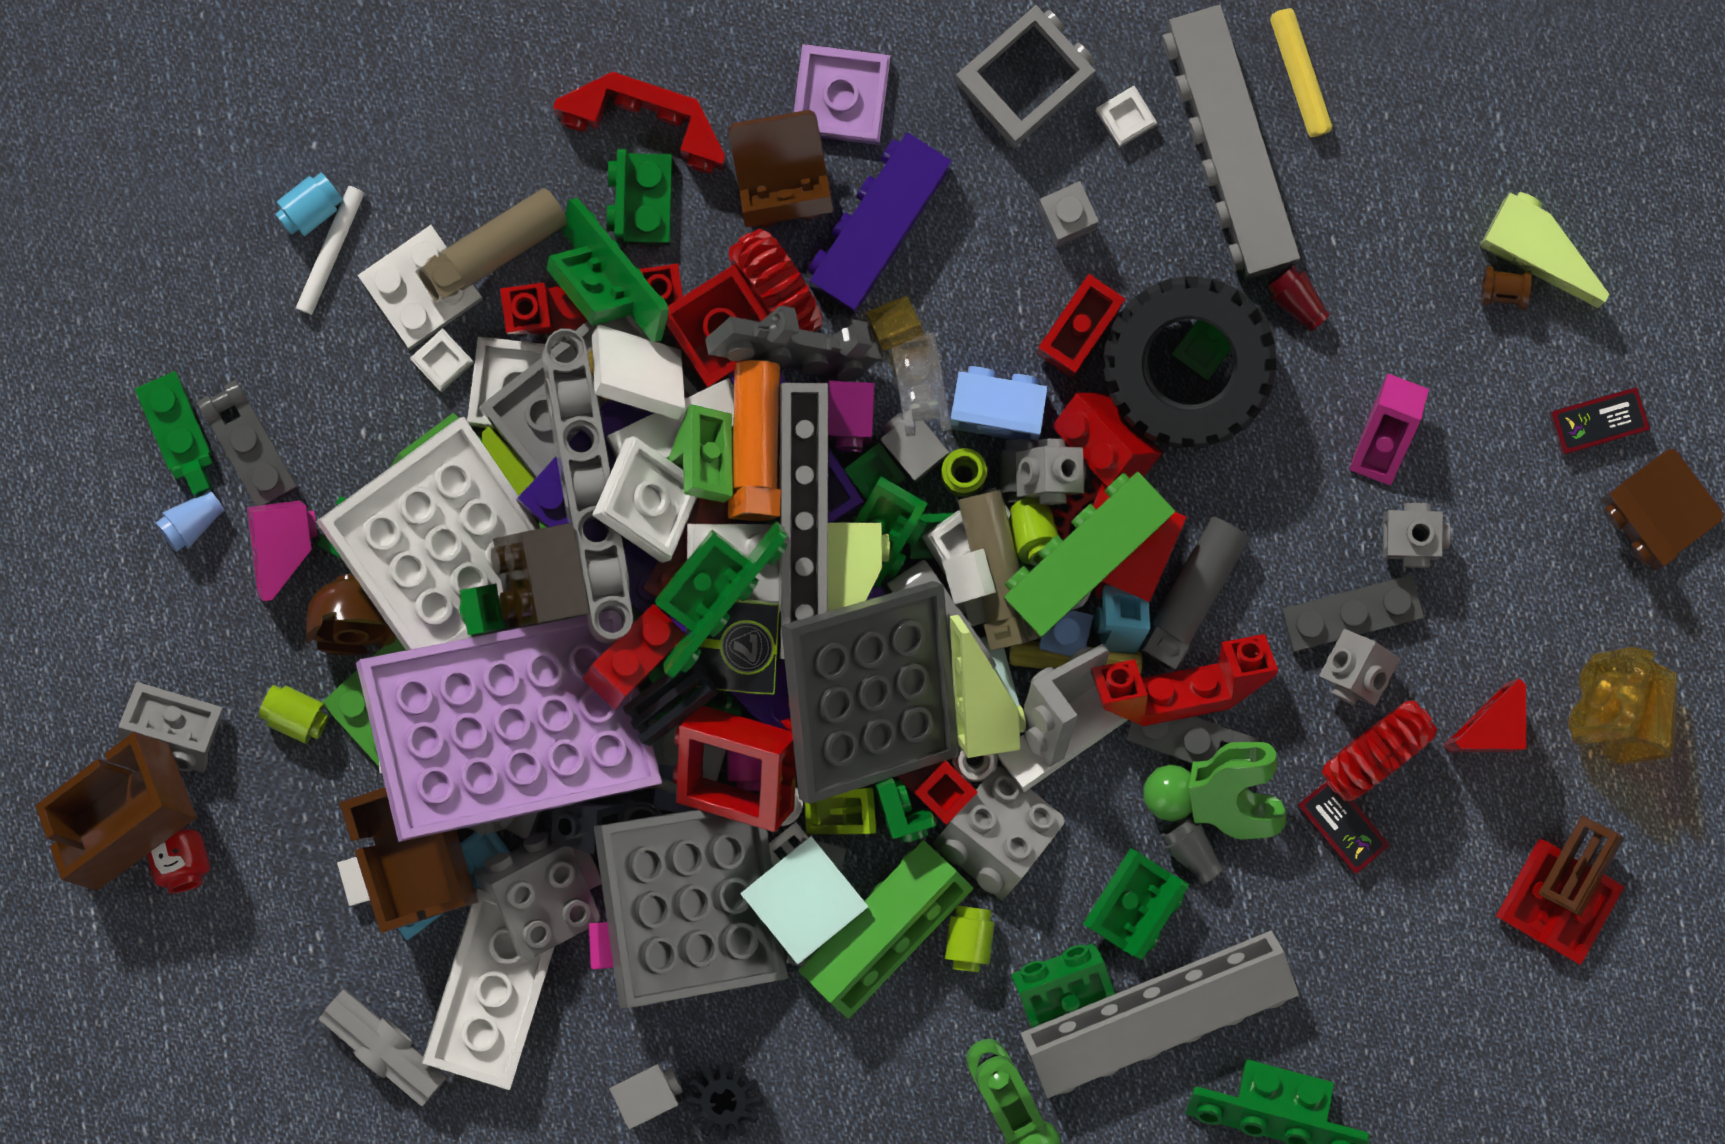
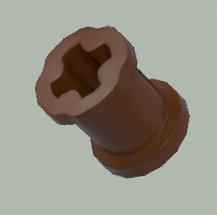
[1481,266,1532,310]

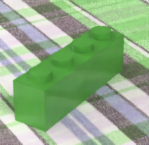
[1004,471,1175,638]
[798,840,974,1019]

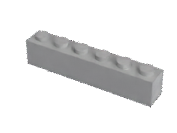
[1162,4,1300,280]
[779,383,828,659]
[1020,930,1299,1098]

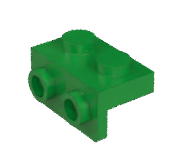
[853,476,928,589]
[1083,848,1189,960]

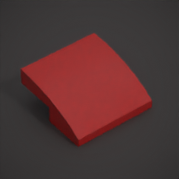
[1093,483,1187,602]
[1495,839,1625,965]

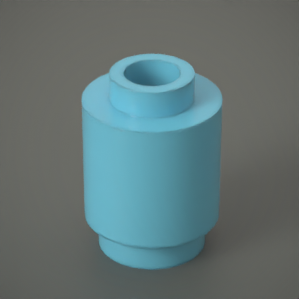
[275,172,343,237]

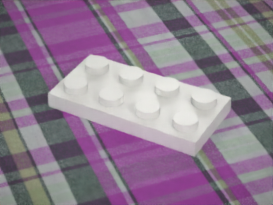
[421,889,554,1090]

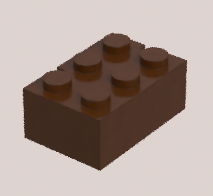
[35,732,197,891]
[339,787,479,933]

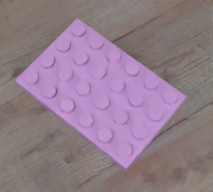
[356,610,662,842]

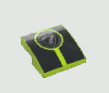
[686,599,780,695]

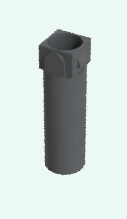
[1138,517,1251,670]

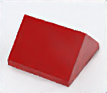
[1443,678,1526,753]

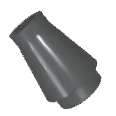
[1161,815,1223,884]

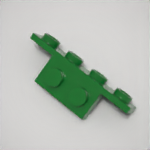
[546,198,669,342]
[655,522,787,679]
[1185,1059,1370,1144]

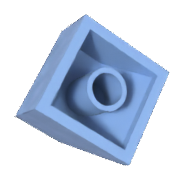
[949,366,1047,441]

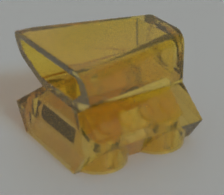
[1568,647,1678,765]

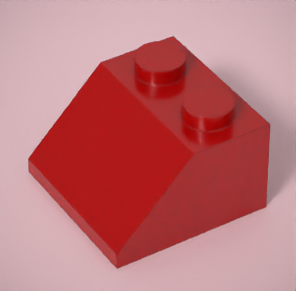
[665,264,768,390]

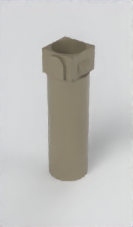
[415,188,567,303]
[958,490,1040,651]

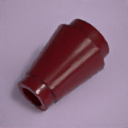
[1266,264,1330,332]

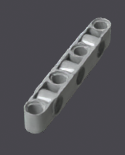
[542,329,633,643]

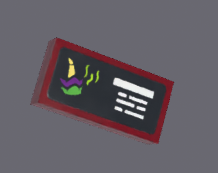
[1549,387,1650,456]
[1297,780,1390,874]

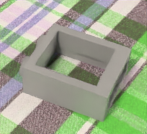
[955,5,1096,148]

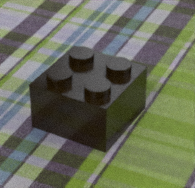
[491,523,590,628]

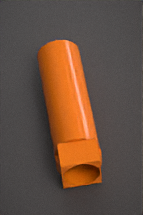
[728,360,781,522]

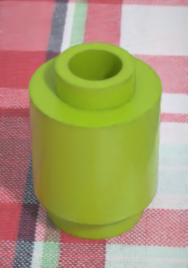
[941,448,987,497]
[1008,498,1059,566]
[258,685,329,744]
[945,906,995,972]

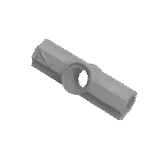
[319,989,448,1106]

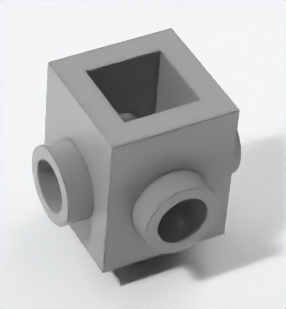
[1016,439,1086,505]
[1383,503,1450,568]
[1319,629,1400,706]

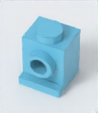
[1094,585,1150,654]

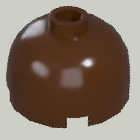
[306,574,396,655]

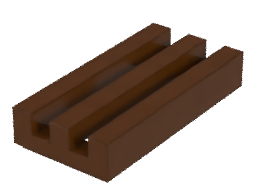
[1538,815,1624,917]

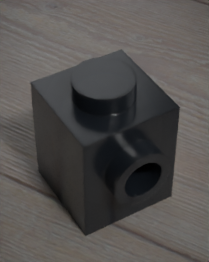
[551,797,625,854]

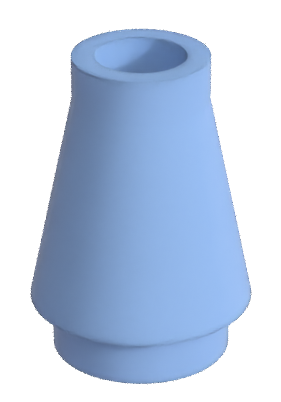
[155,490,225,552]

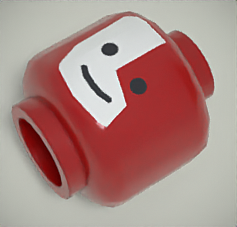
[146,828,210,894]

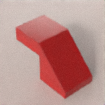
[896,760,978,825]

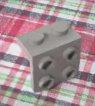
[1023,644,1110,767]
[932,766,1065,901]
[473,831,600,960]

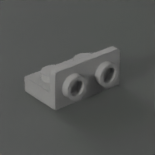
[118,682,223,772]

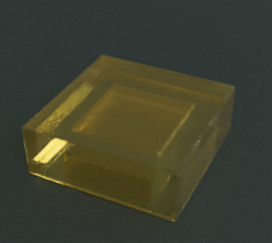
[866,295,924,351]

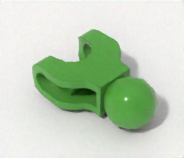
[1143,742,1287,839]
[966,1039,1062,1144]

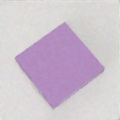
[794,44,891,145]

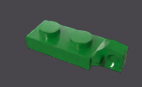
[134,371,213,497]

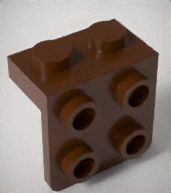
[728,110,834,228]
[1600,449,1723,571]

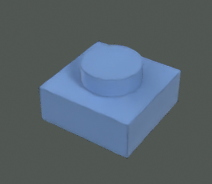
[1038,610,1094,657]

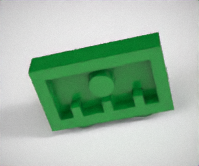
[606,149,673,245]
[873,778,936,842]
[1011,943,1115,1028]

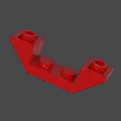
[553,71,727,174]
[500,263,683,334]
[1091,634,1278,726]

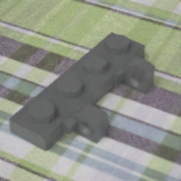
[705,306,880,381]

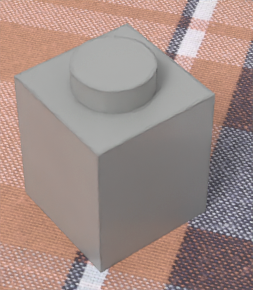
[1037,181,1099,248]
[880,411,949,485]
[609,1063,683,1129]

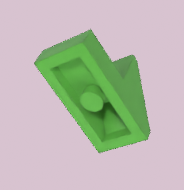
[668,404,733,503]

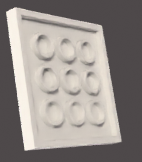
[316,417,541,650]

